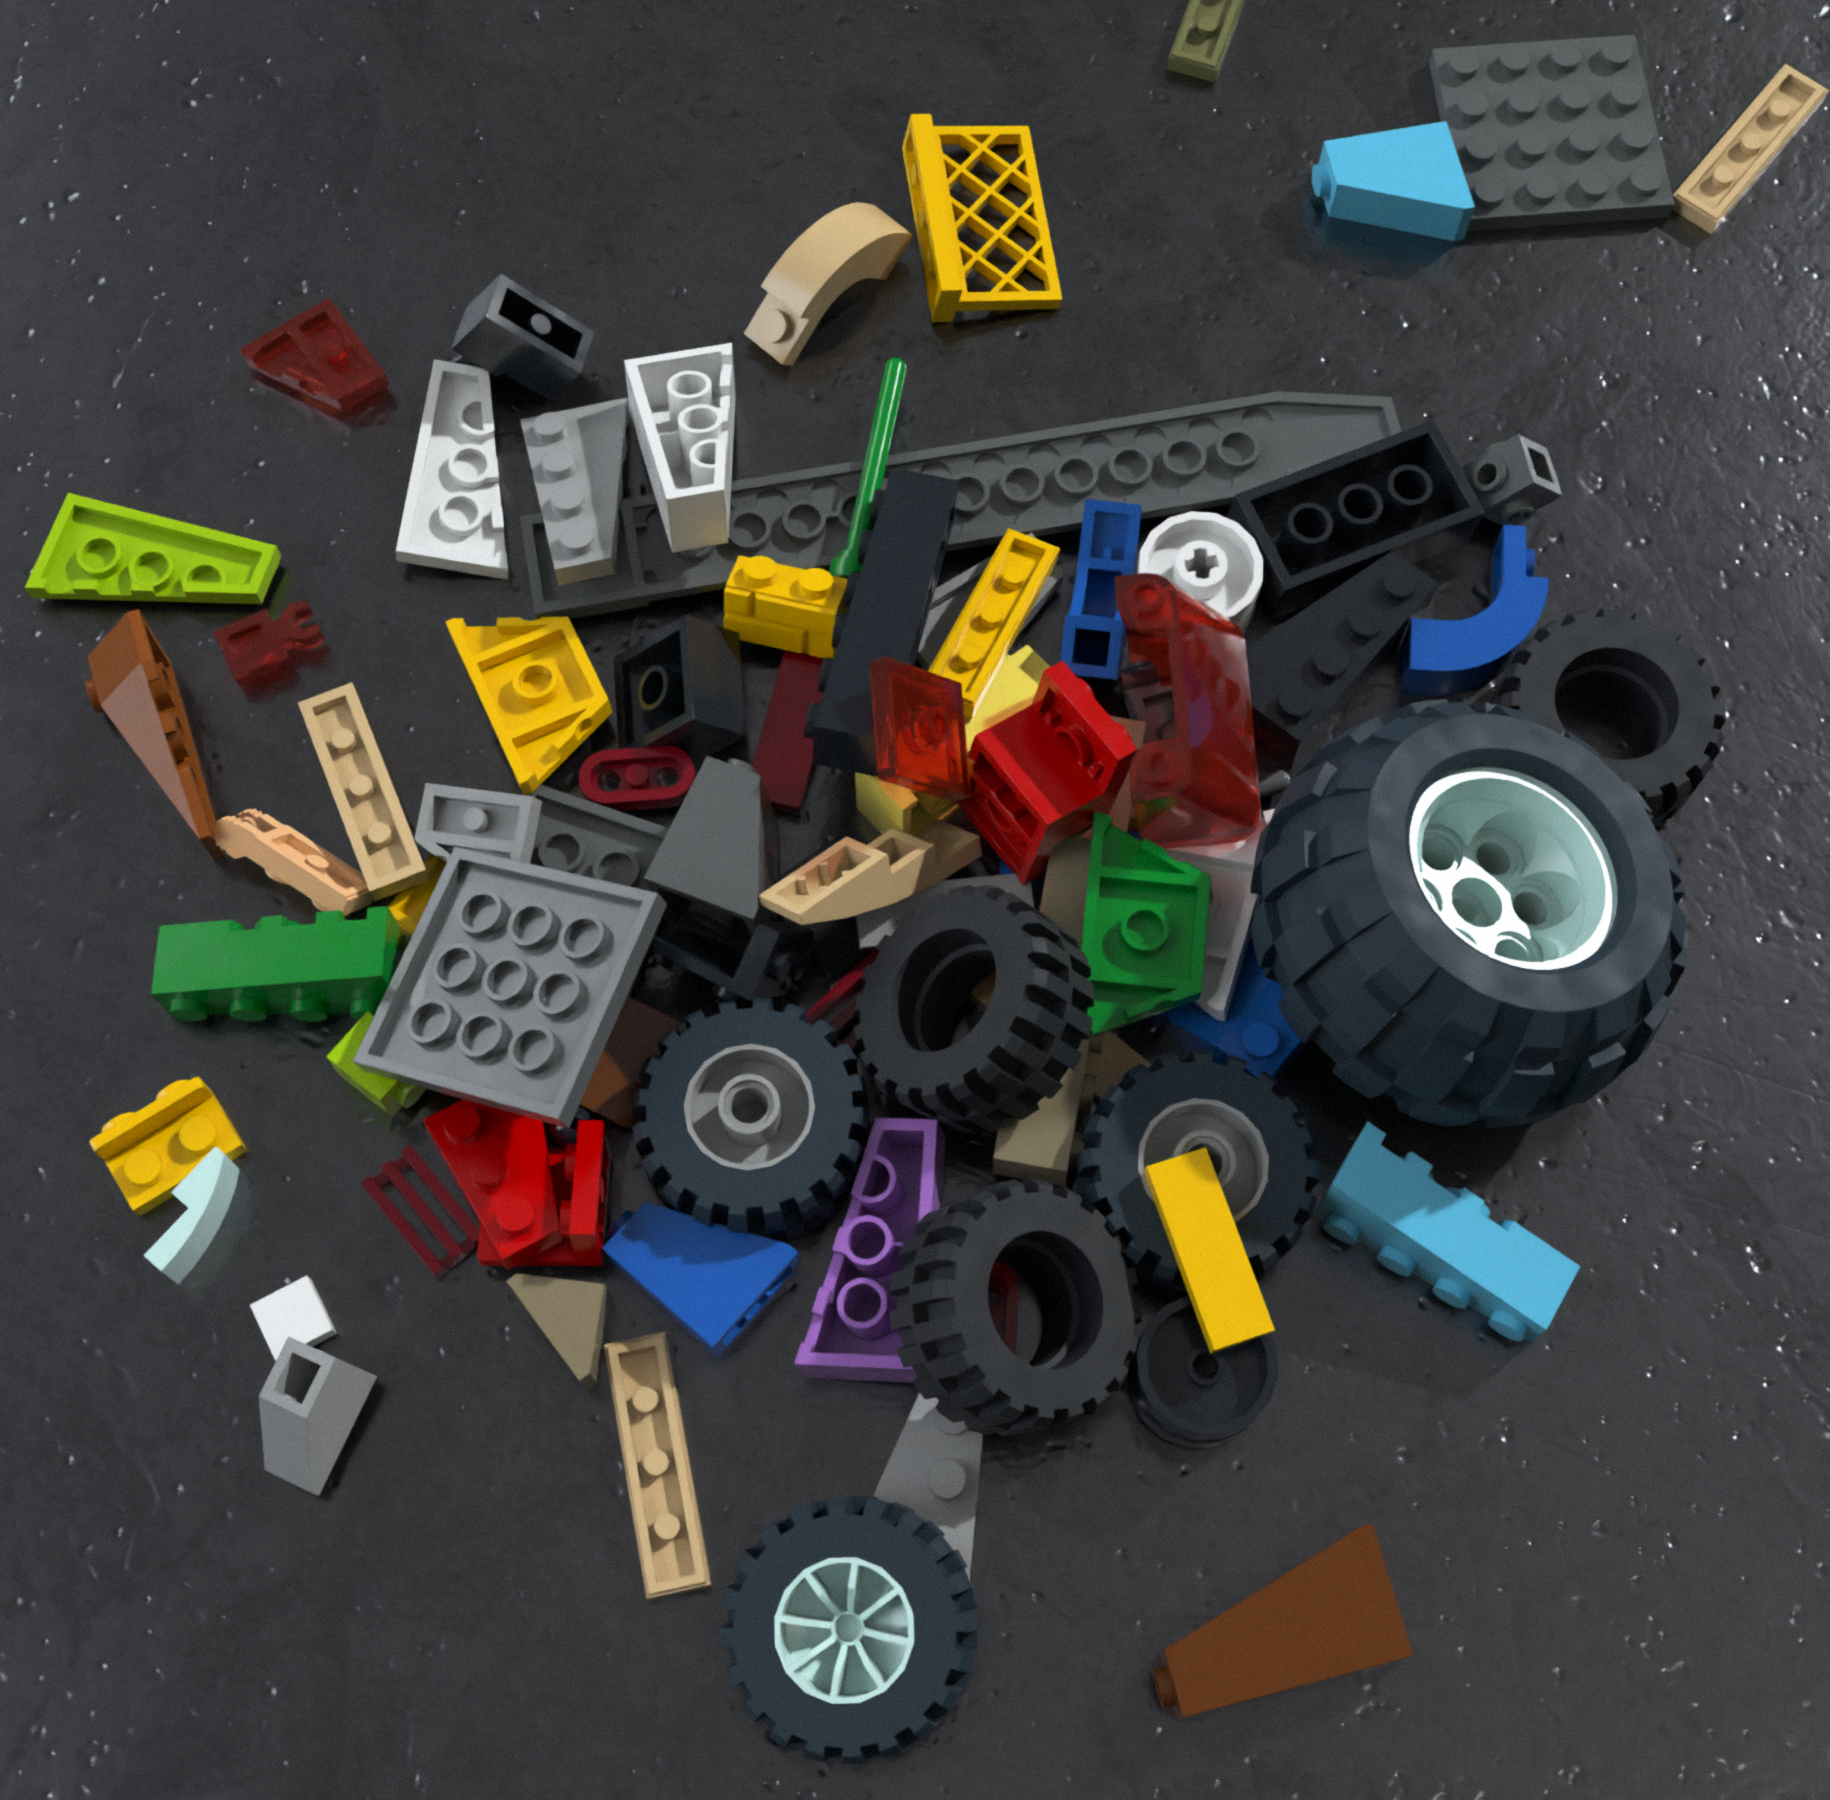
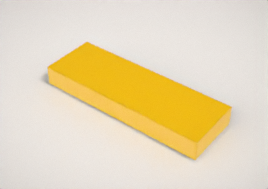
[1143,1147,1275,1354]

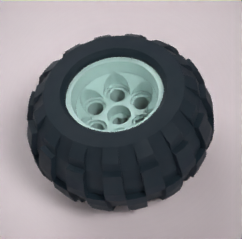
[1250,699,1689,1128]

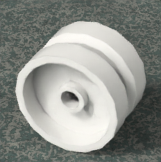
[1132,511,1263,655]

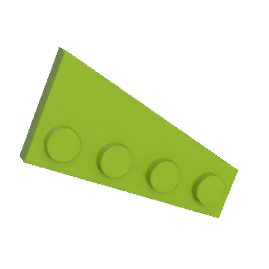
[25,493,282,604]

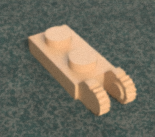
[212,808,373,916]

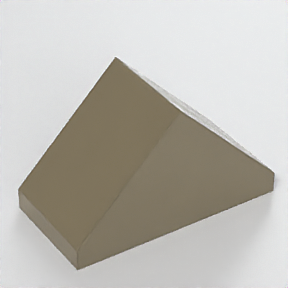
[506,1273,612,1392]

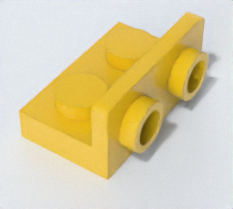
[89,1077,248,1217]

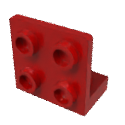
[477,1120,611,1266]

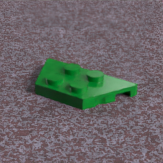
[1080,812,1211,1041]

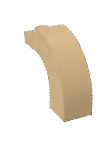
[743,202,913,366]

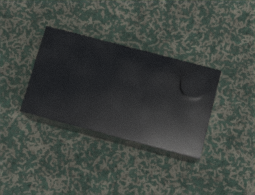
[1226,420,1486,619]

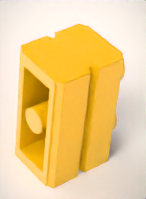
[723,555,848,659]

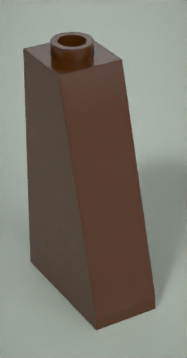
[1152,1523,1414,1721]

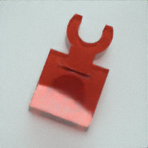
[213,601,325,687]

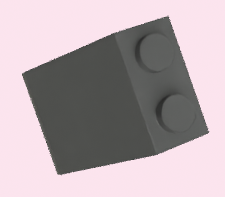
[644,756,779,955]

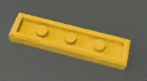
[918,528,1060,719]

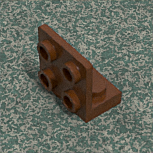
[579,996,679,1129]

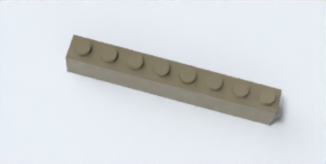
[993,716,1154,1187]

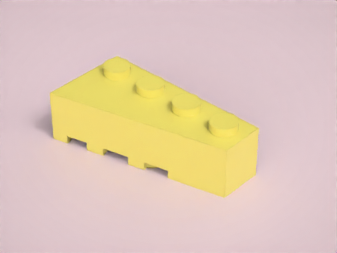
[855,644,1050,836]

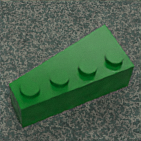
[151,906,408,1022]

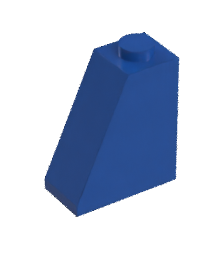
[602,1202,801,1359]

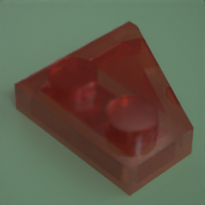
[239,298,389,412]

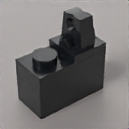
[451,274,595,401]

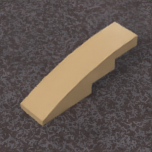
[758,819,982,925]

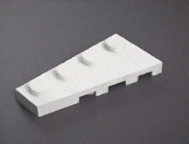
[396,359,508,580]

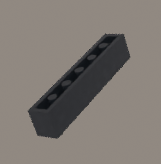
[804,468,959,778]

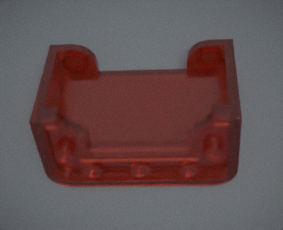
[1115,573,1261,850]

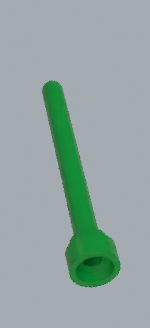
[829,358,906,579]

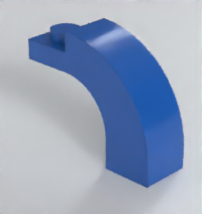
[1060,499,1142,680]
[1400,525,1549,696]

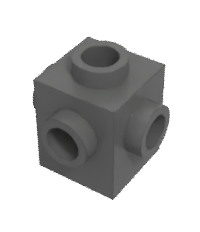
[1462,434,1563,526]

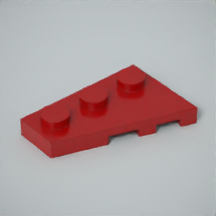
[423,1099,563,1270]

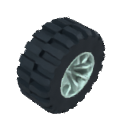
[719,1496,981,1765]

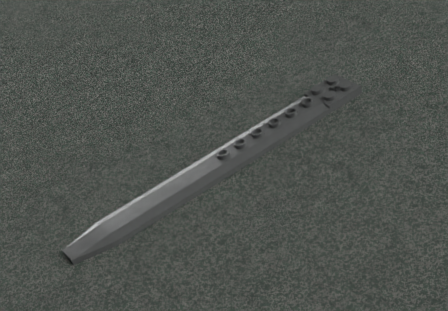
[520,391,1402,620]

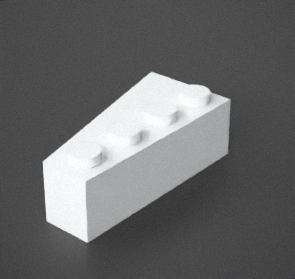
[624,343,736,553]

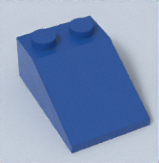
[1146,938,1306,1079]

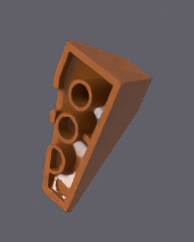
[85,609,226,861]

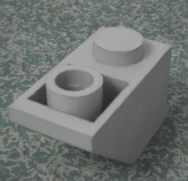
[259,1336,377,1496]

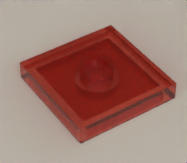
[870,656,971,802]

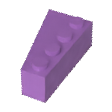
[794,1118,946,1383]

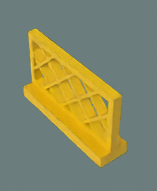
[902,114,1063,322]

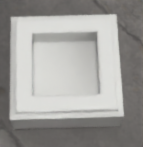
[250,1275,337,1360]

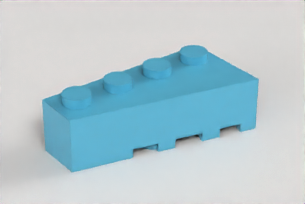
[1313,1122,1580,1342]

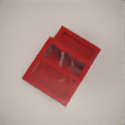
[954,661,1138,886]

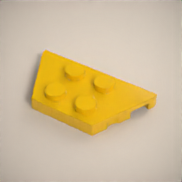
[446,616,612,796]

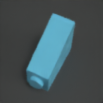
[1312,121,1475,241]

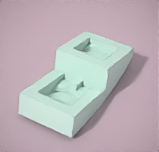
[143,1146,240,1285]

